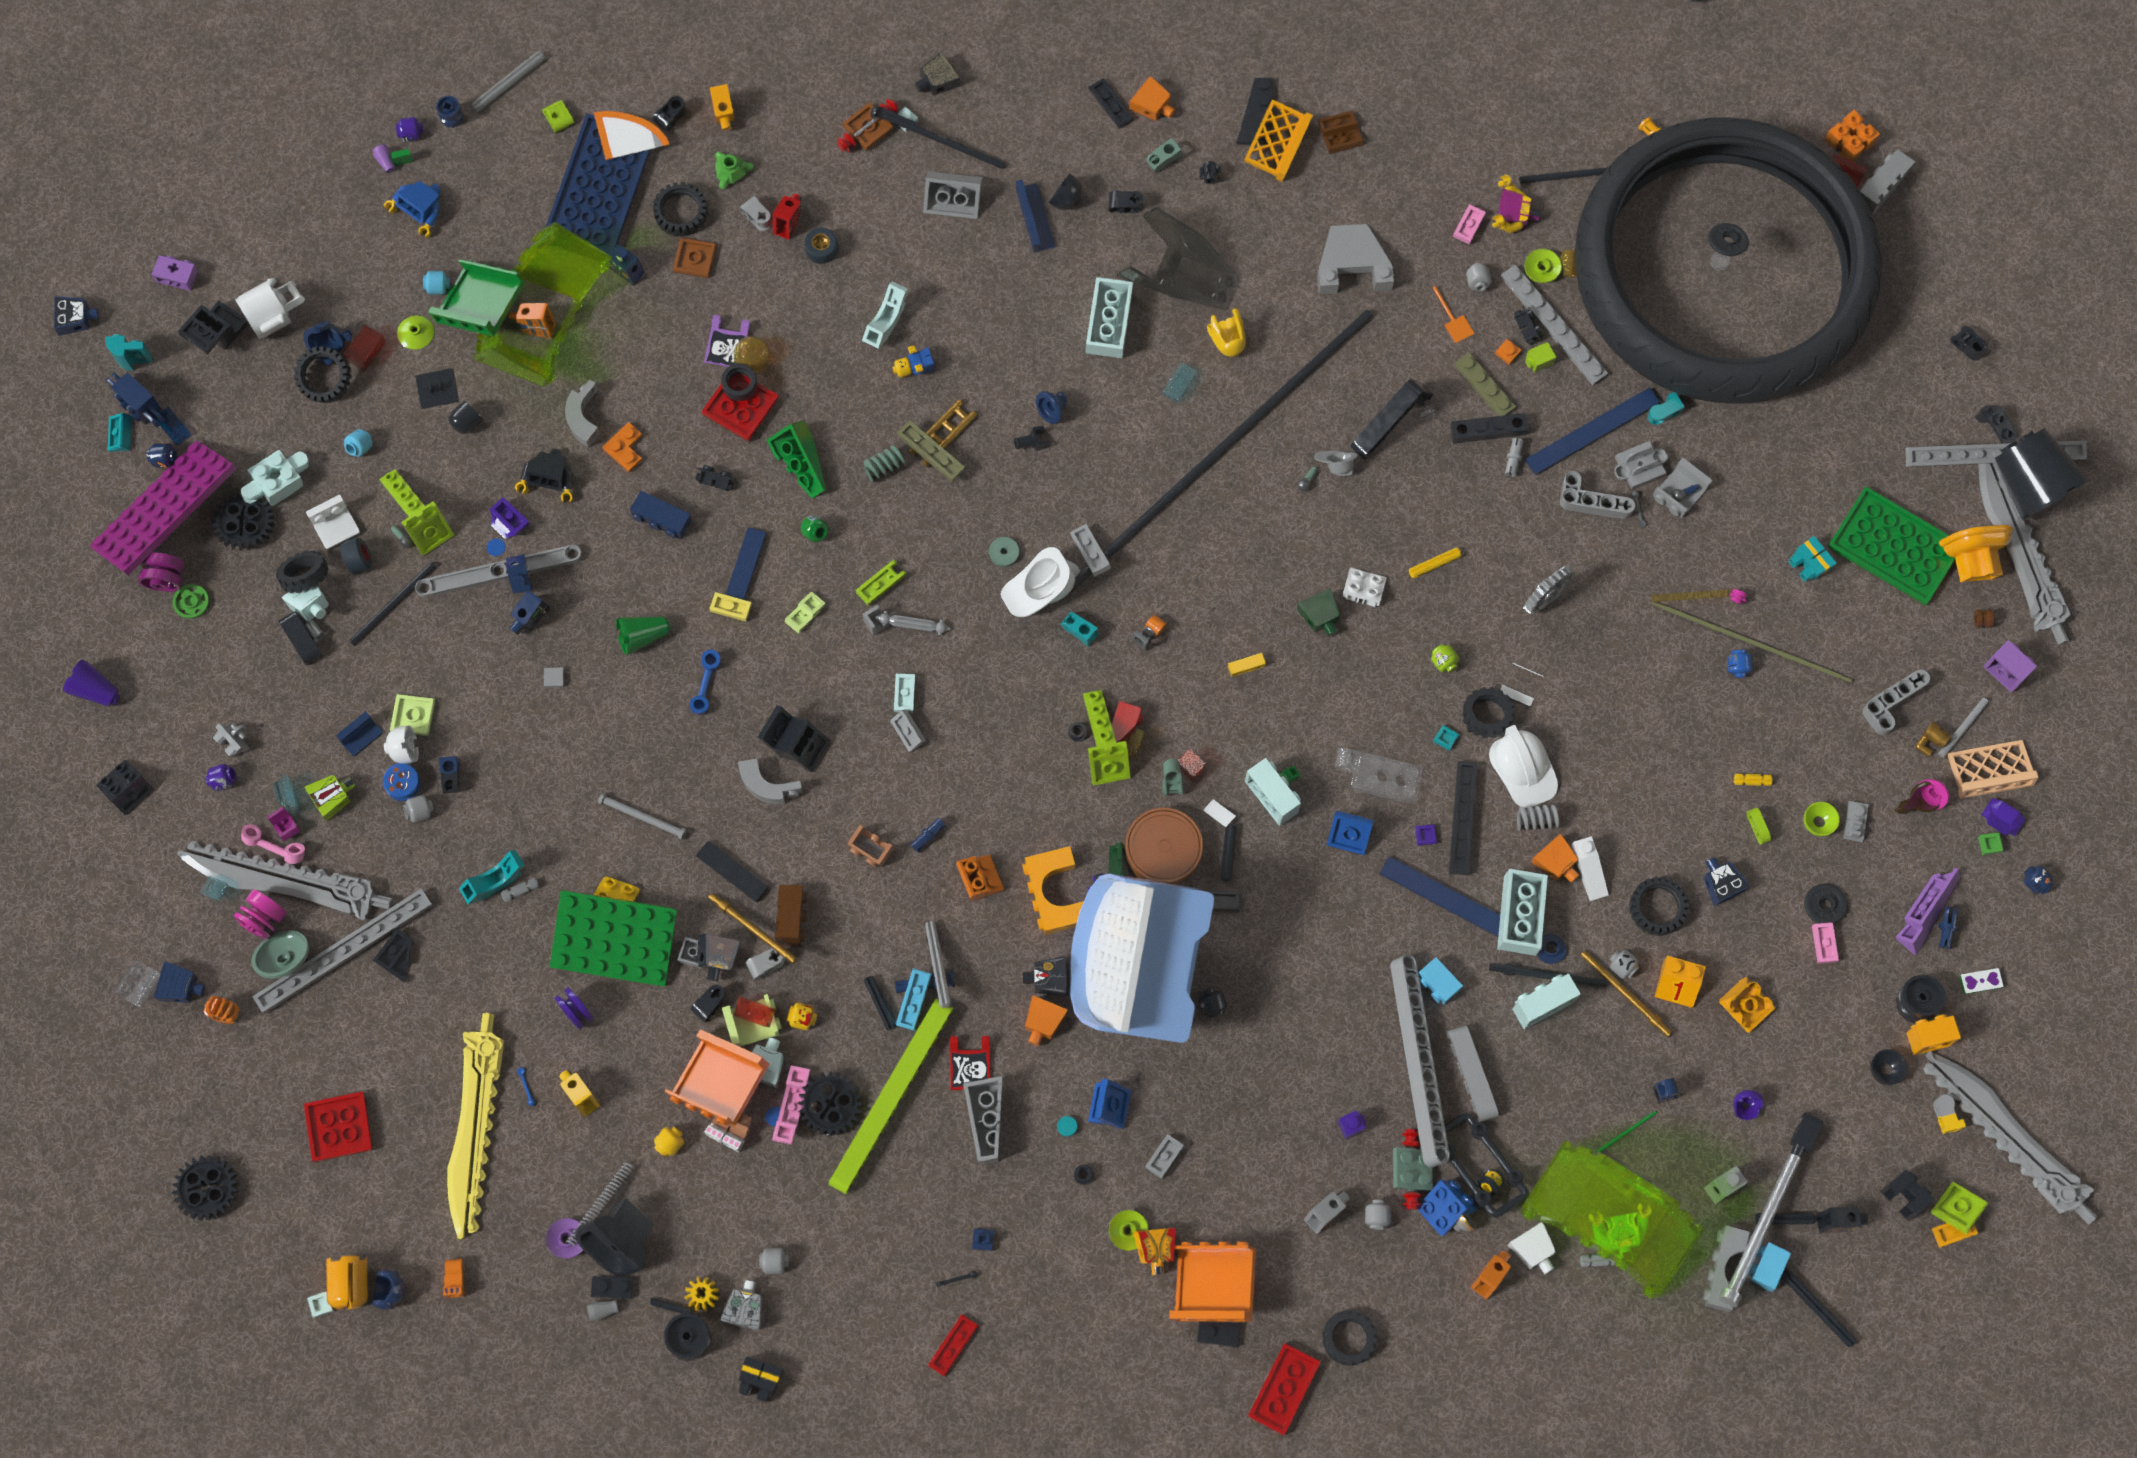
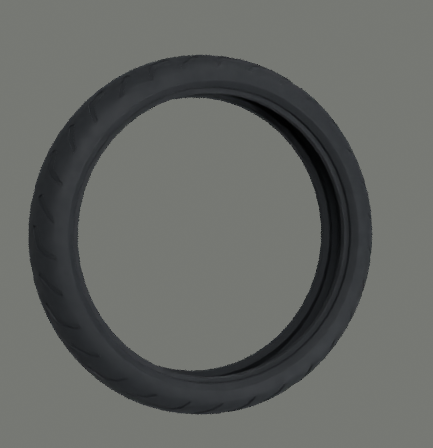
[1575,117,1882,404]

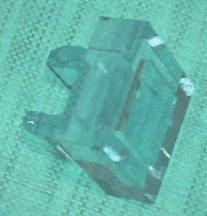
[200,876,228,902]

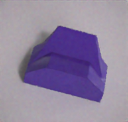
[489,497,530,539]
[1981,798,2026,836]

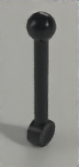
[936,1271,977,1287]

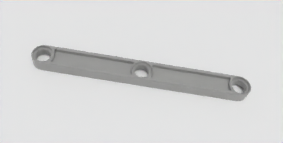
[415,545,582,598]

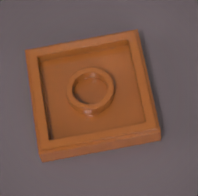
[673,237,717,279]

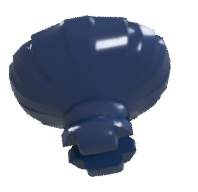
[1035,391,1068,424]

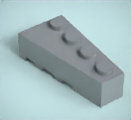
[1860,149,1915,216]
[963,1076,1003,1165]

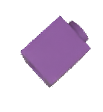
[152,255,198,291]

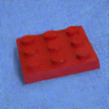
[701,373,779,442]
[303,1091,373,1163]

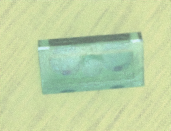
[1162,362,1197,403]

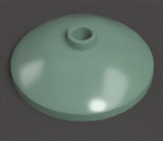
[252,930,309,979]

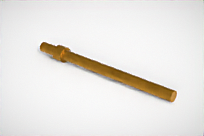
[709,893,798,964]
[1580,950,1672,1037]

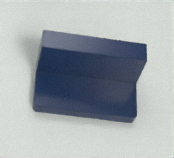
[336,711,383,756]

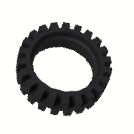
[653,182,708,237]
[294,346,352,403]
[1629,877,1689,936]

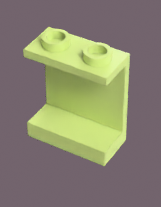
[722,994,782,1047]

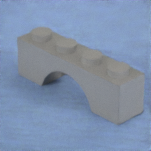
[1703,1225,1749,1312]

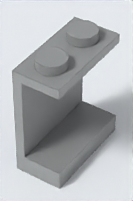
[1653,458,1713,518]

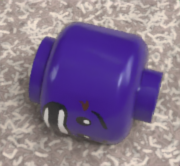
[396,117,424,142]

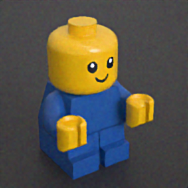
[892,345,934,378]

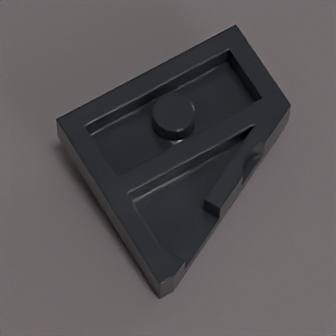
[373,929,413,983]

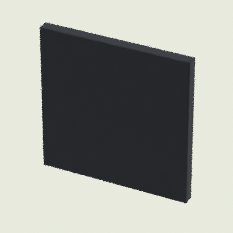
[415,368,458,409]

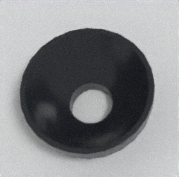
[1870,1049,1907,1085]

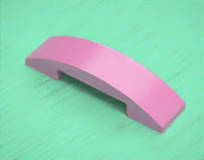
[772,1066,810,1145]

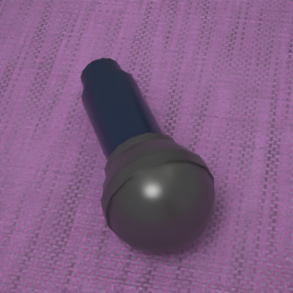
[1672,484,1699,502]

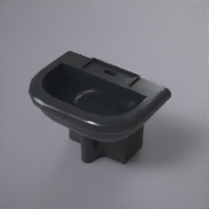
[575,1198,654,1276]

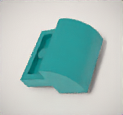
[106,334,152,371]

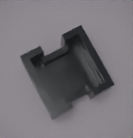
[1880,1170,1934,1221]

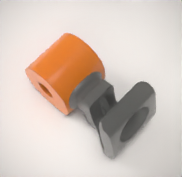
[1132,614,1167,651]

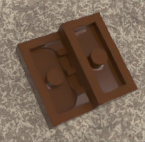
[1318,111,1363,154]

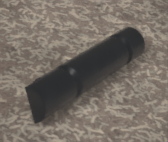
[650,1298,692,1314]

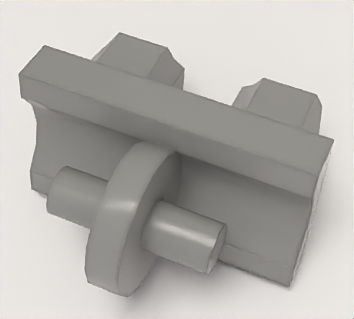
[213,723,250,757]

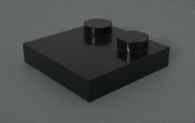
[1197,1322,1240,1348]

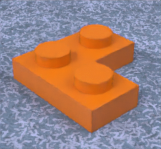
[602,422,642,473]

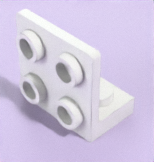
[306,495,360,550]

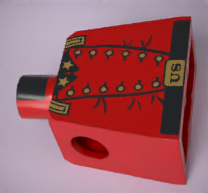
[773,194,802,240]

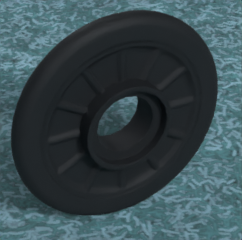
[1708,223,1749,256]
[1804,884,1847,924]

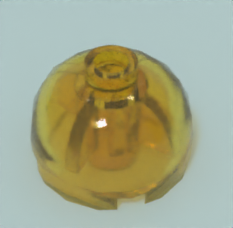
[733,336,770,374]

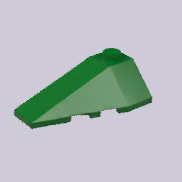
[767,420,826,498]

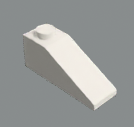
[1570,836,1608,901]

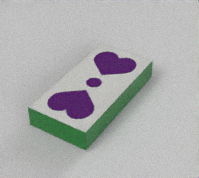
[1959,968,2004,995]

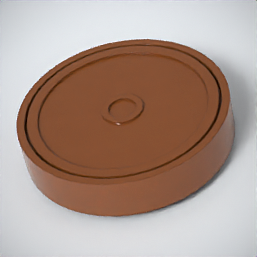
[1125,807,1203,885]

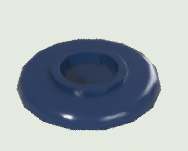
[1537,934,1566,964]

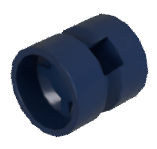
[436,96,463,128]

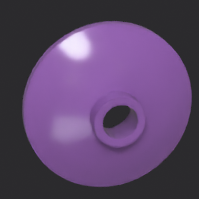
[546,1218,583,1259]

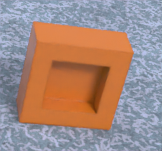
[1495,339,1521,365]

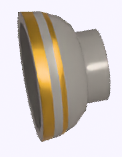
[1453,1214,1475,1232]

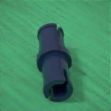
[910,817,946,853]

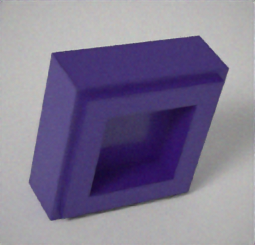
[1415,824,1437,846]

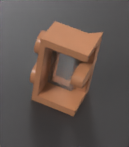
[847,825,894,867]

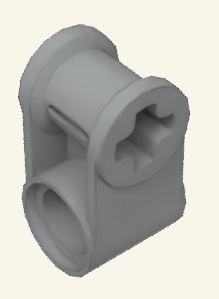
[739,196,772,231]
[746,948,785,980]

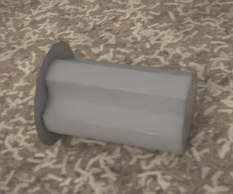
[304,620,327,643]

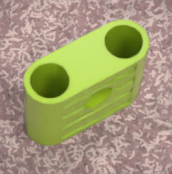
[542,100,574,133]

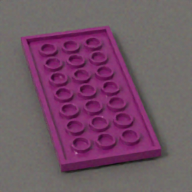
[90,440,237,576]

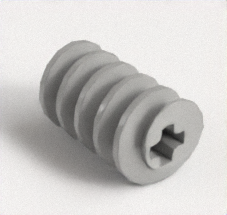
[1517,805,1559,831]

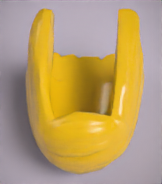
[1207,308,1246,357]

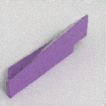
[1896,868,1960,955]

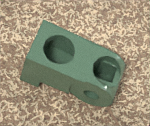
[1146,138,1182,172]

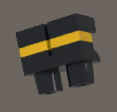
[739,1356,784,1403]

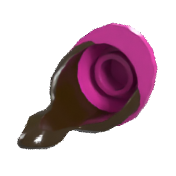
[1895,779,1950,814]

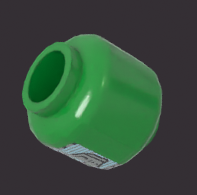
[801,515,829,542]

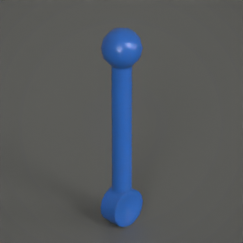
[517,1068,536,1106]

